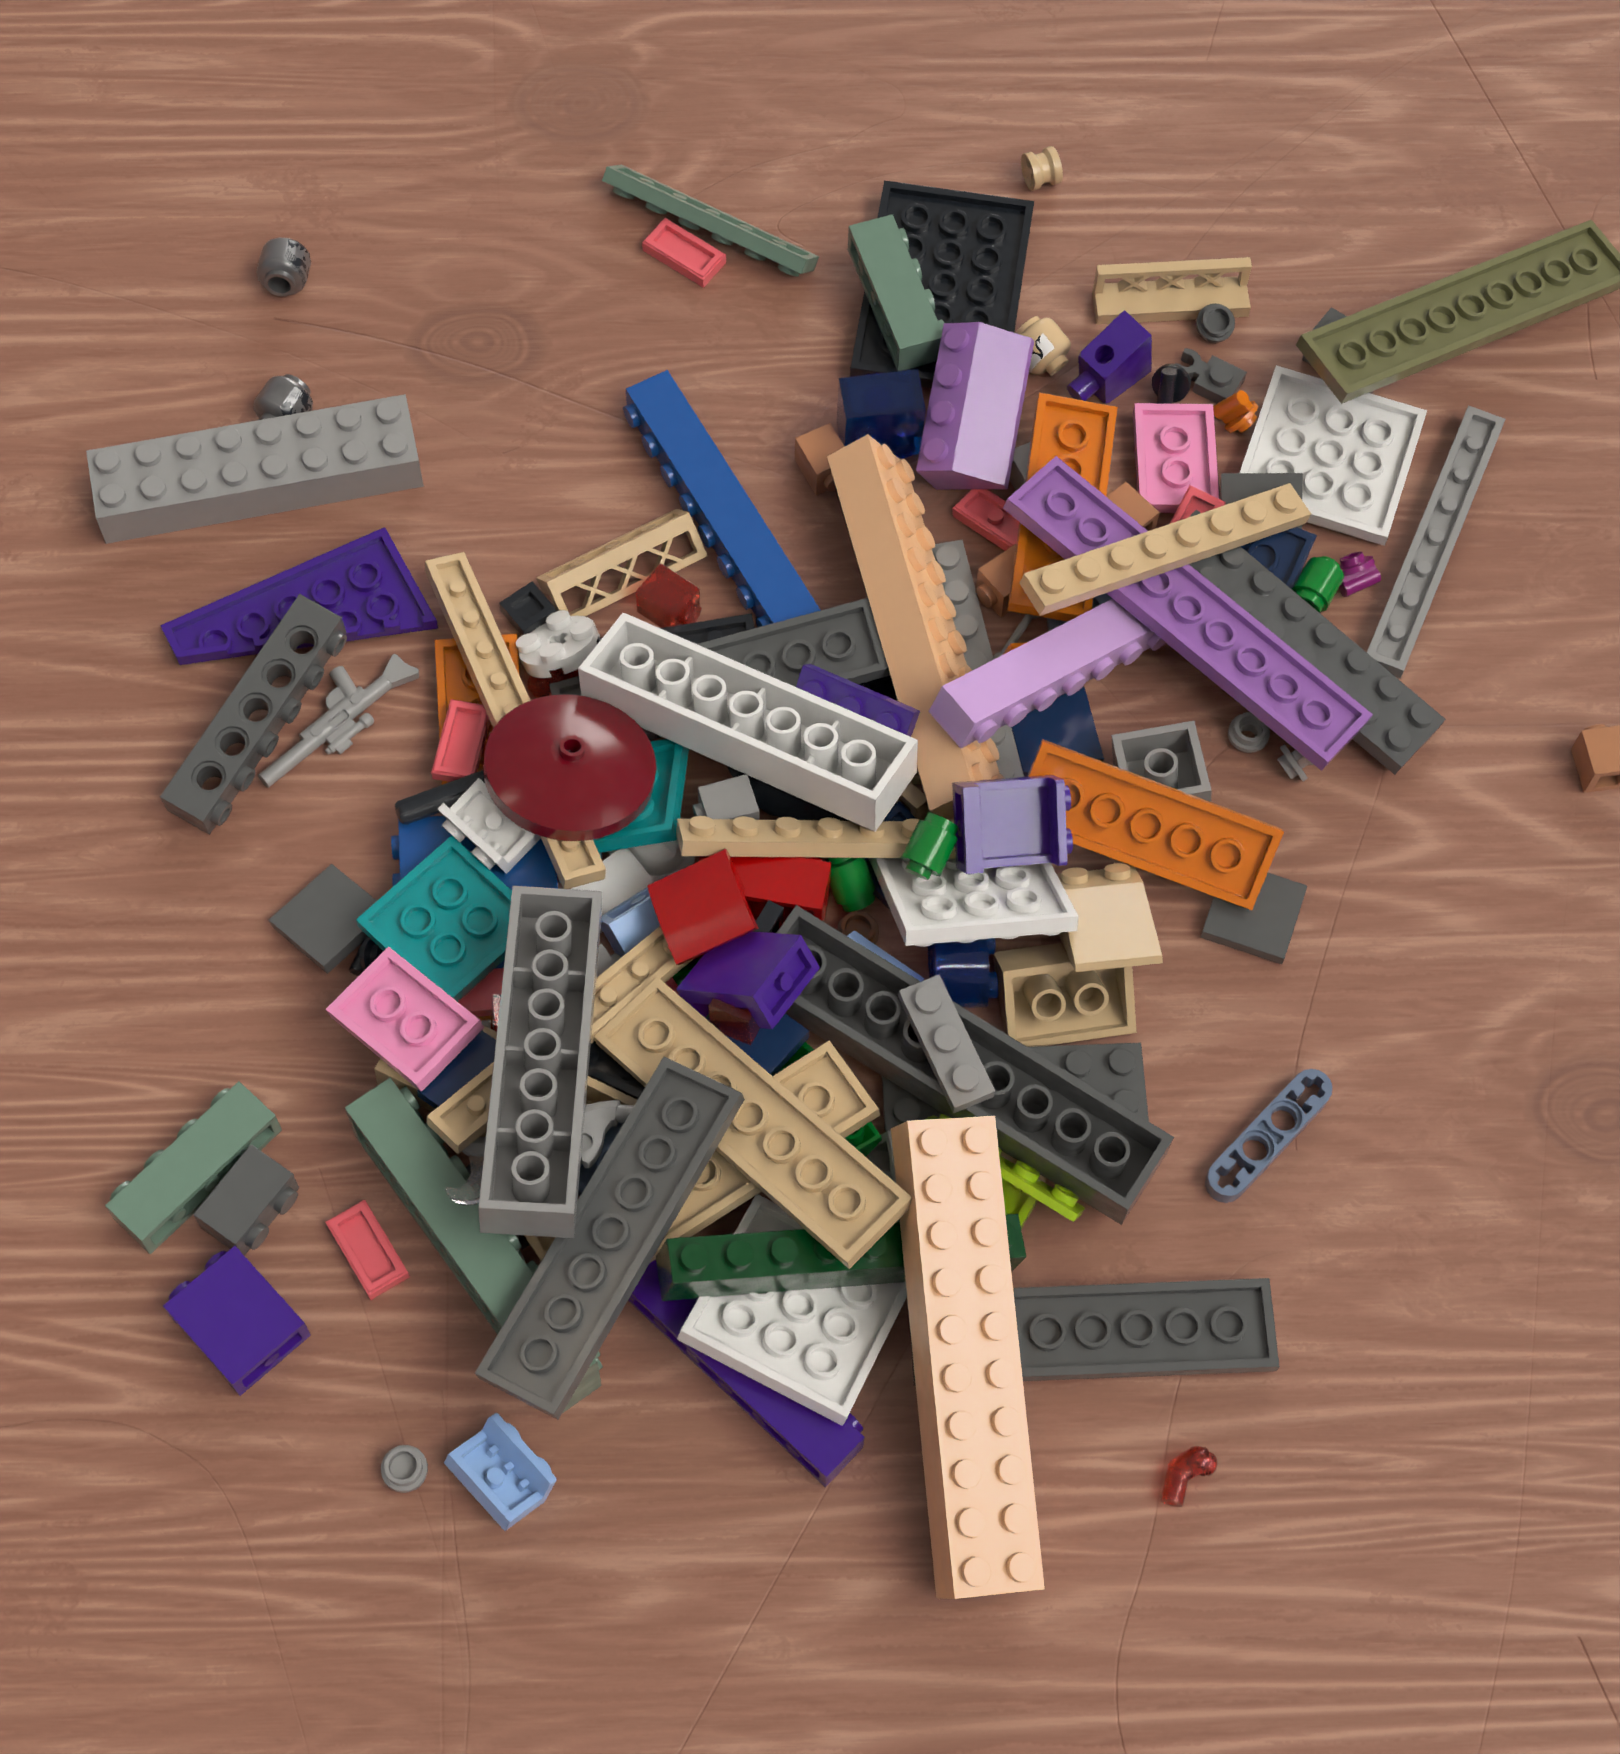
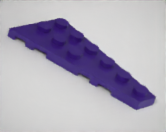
[160,527,438,665]

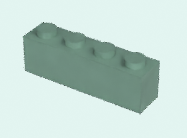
[847,214,944,372]
[105,1081,282,1254]

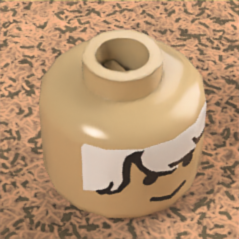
[1015,316,1071,376]

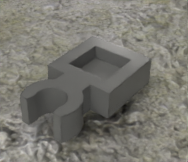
[1175,348,1247,404]

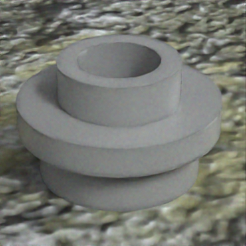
[1228,712,1270,753]

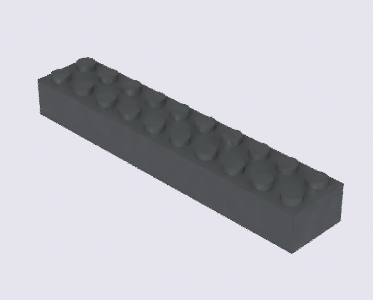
[777,905,1174,1225]

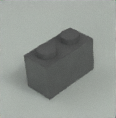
[193,1144,299,1256]

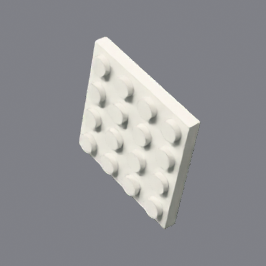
[1240,365,1427,546]
[869,858,1078,947]
[677,1194,907,1426]

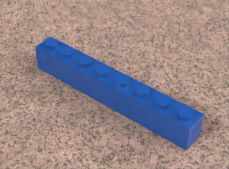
[623,370,821,628]

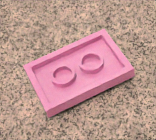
[1133,403,1219,513]
[326,946,484,1092]

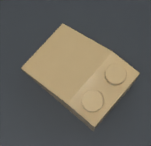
[1057,863,1163,972]

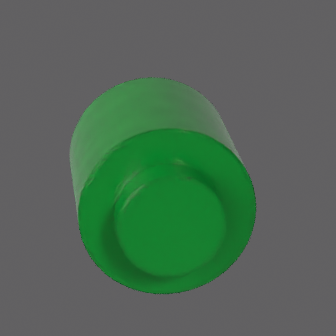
[1292,556,1344,613]
[901,812,959,880]
[825,857,876,912]

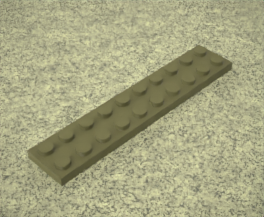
[1296,220,1620,404]

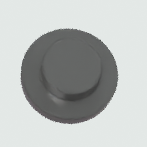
[1196,303,1235,343]

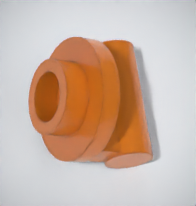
[1213,390,1259,433]

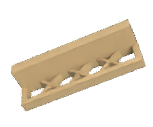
[1092,257,1252,325]
[536,509,708,617]

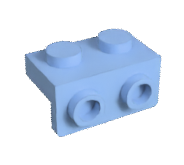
[444,1413,556,1531]

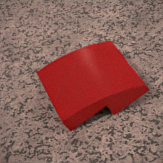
[647,849,759,965]

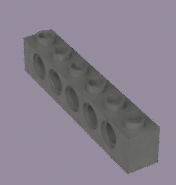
[160,594,347,835]

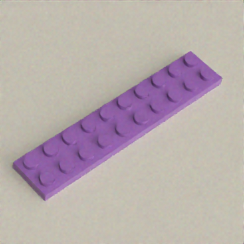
[1003,456,1373,771]

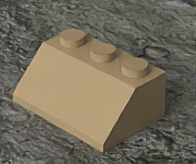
[993,943,1137,1047]

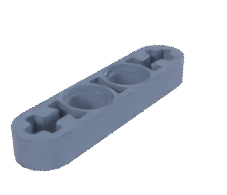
[1205,1069,1333,1203]

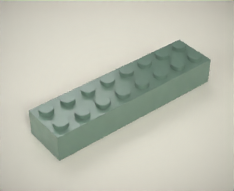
[345,1078,603,1414]

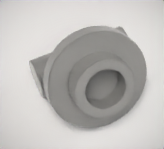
[1277,744,1314,781]

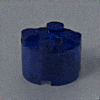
[928,938,998,1009]

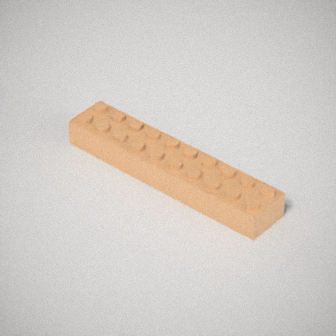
[827,434,1005,820]
[891,1116,1045,1599]

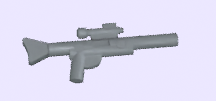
[258,654,419,788]

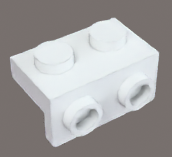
[438,778,541,874]

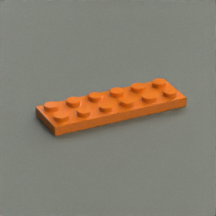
[1007,392,1118,622]
[1028,739,1284,910]

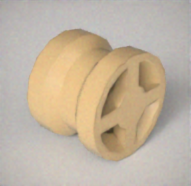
[1021,146,1063,191]

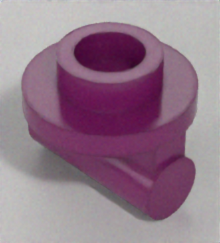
[1339,551,1381,597]

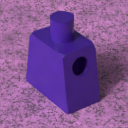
[1067,310,1152,404]

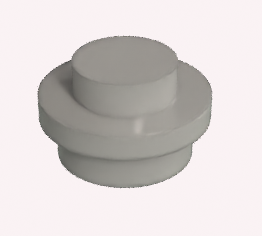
[381,1445,428,1493]

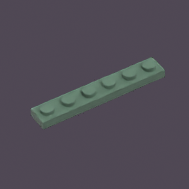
[602,165,819,276]

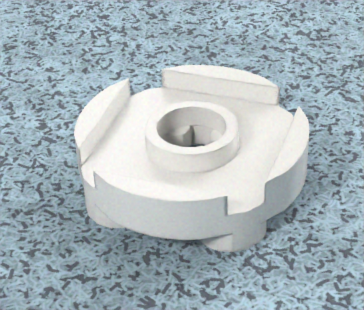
[516,610,601,678]

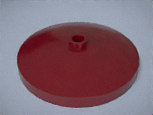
[483,694,656,841]

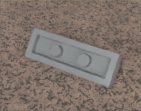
[898,974,995,1114]

